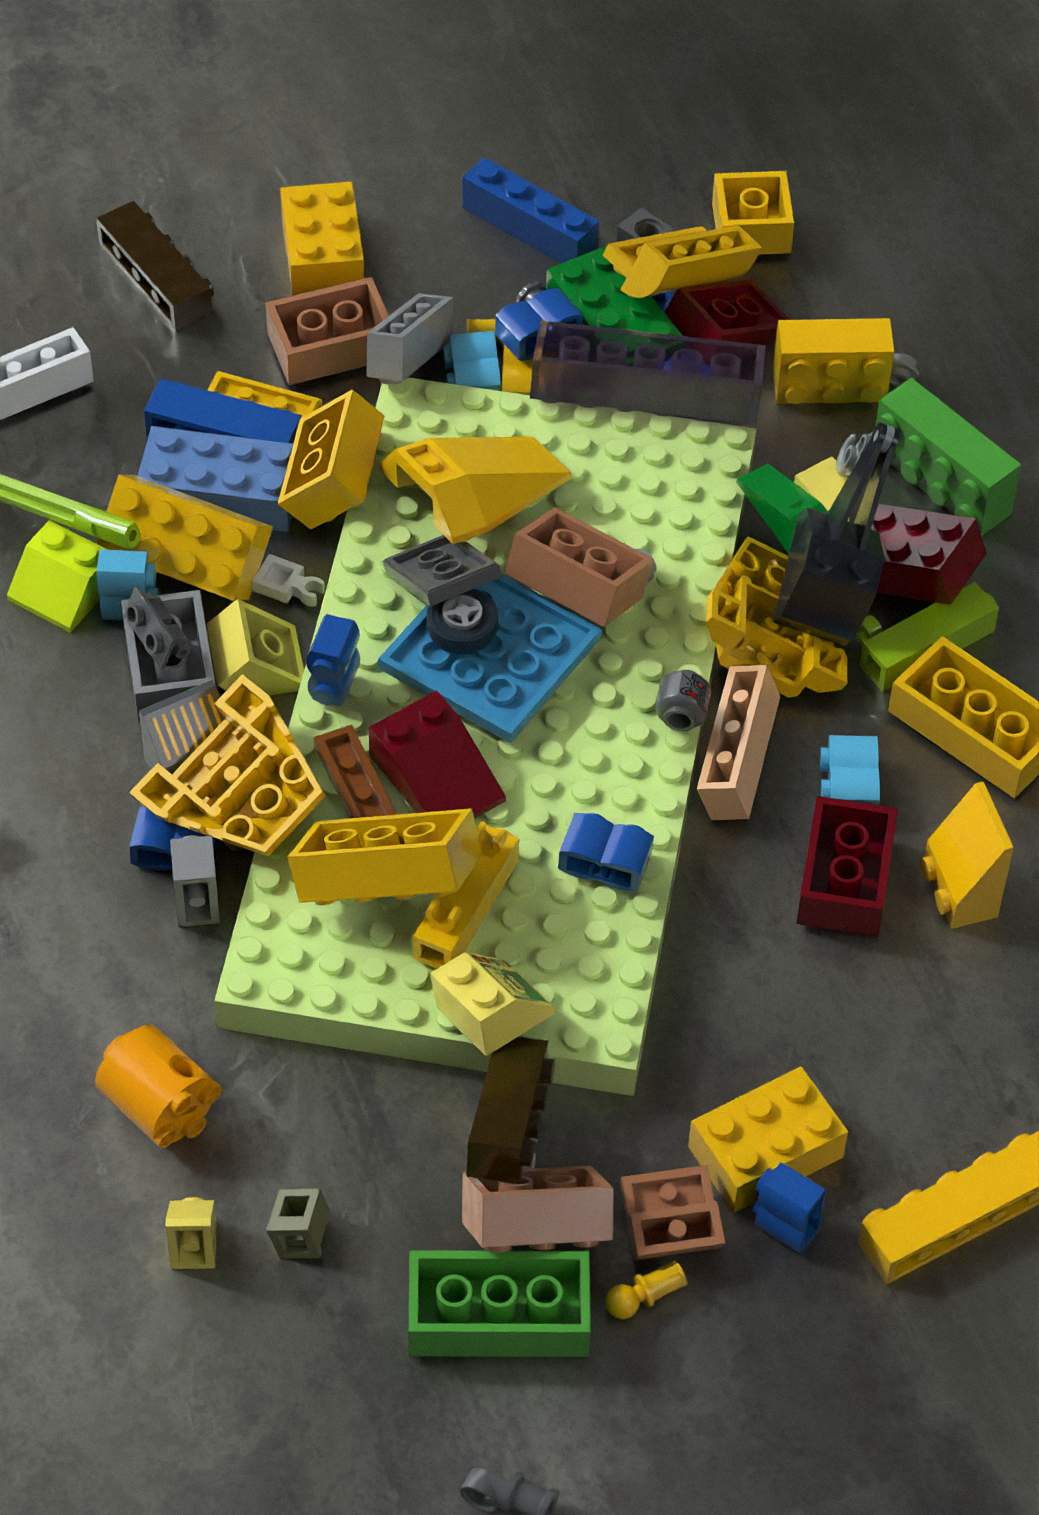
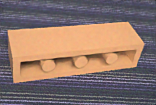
[697,665,780,820]

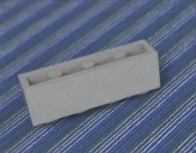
[367,293,453,384]

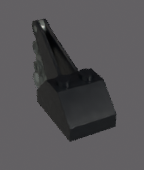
[773,422,900,646]

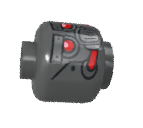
[655,670,711,731]

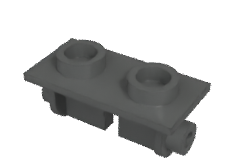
[124,586,190,670]

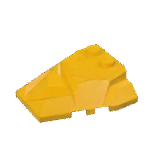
[706,536,847,698]
[129,674,326,857]

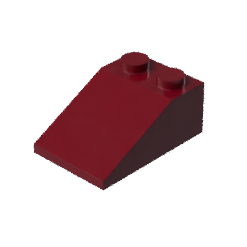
[664,279,790,368]
[368,690,506,819]

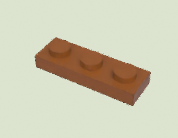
[314,724,397,819]

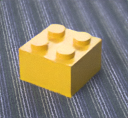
[712,171,794,255]

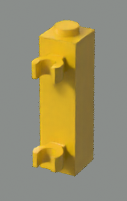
[413,821,519,969]

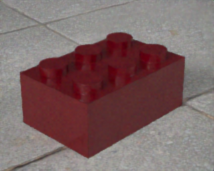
[871,504,987,605]
[796,796,898,937]

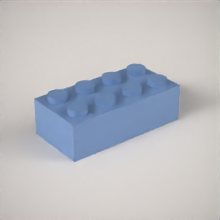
[138,426,293,532]

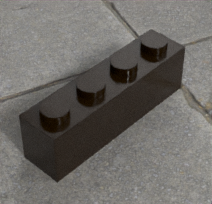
[96,200,214,331]
[466,1037,555,1184]

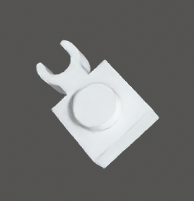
[252,554,325,607]

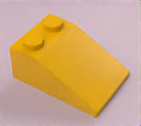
[920,781,1014,929]

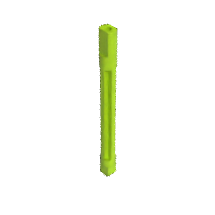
[0,474,141,549]

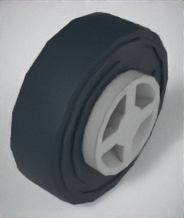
[427,589,498,654]

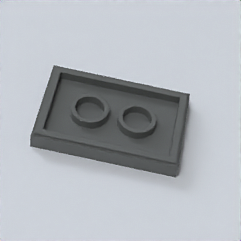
[383,535,502,607]

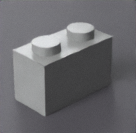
[170,835,220,927]

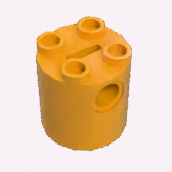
[95,1025,223,1149]

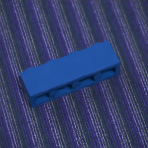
[462,157,599,263]
[144,378,302,444]

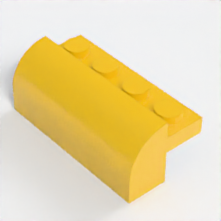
[603,225,762,298]

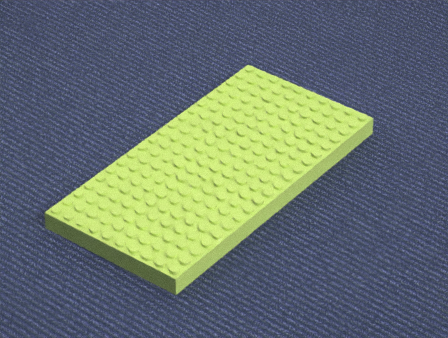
[214,377,757,1096]

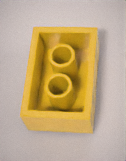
[280,181,364,296]
[773,318,894,404]
[278,389,385,530]
[688,1066,848,1213]

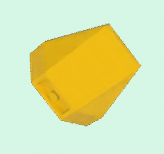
[380,436,571,544]

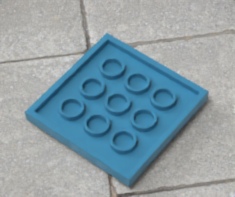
[378,573,602,744]

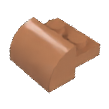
[620,1165,725,1260]

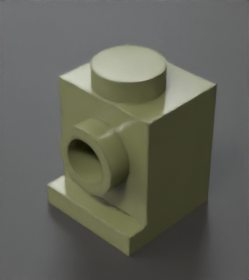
[266,1188,330,1259]

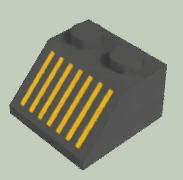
[139,680,225,774]

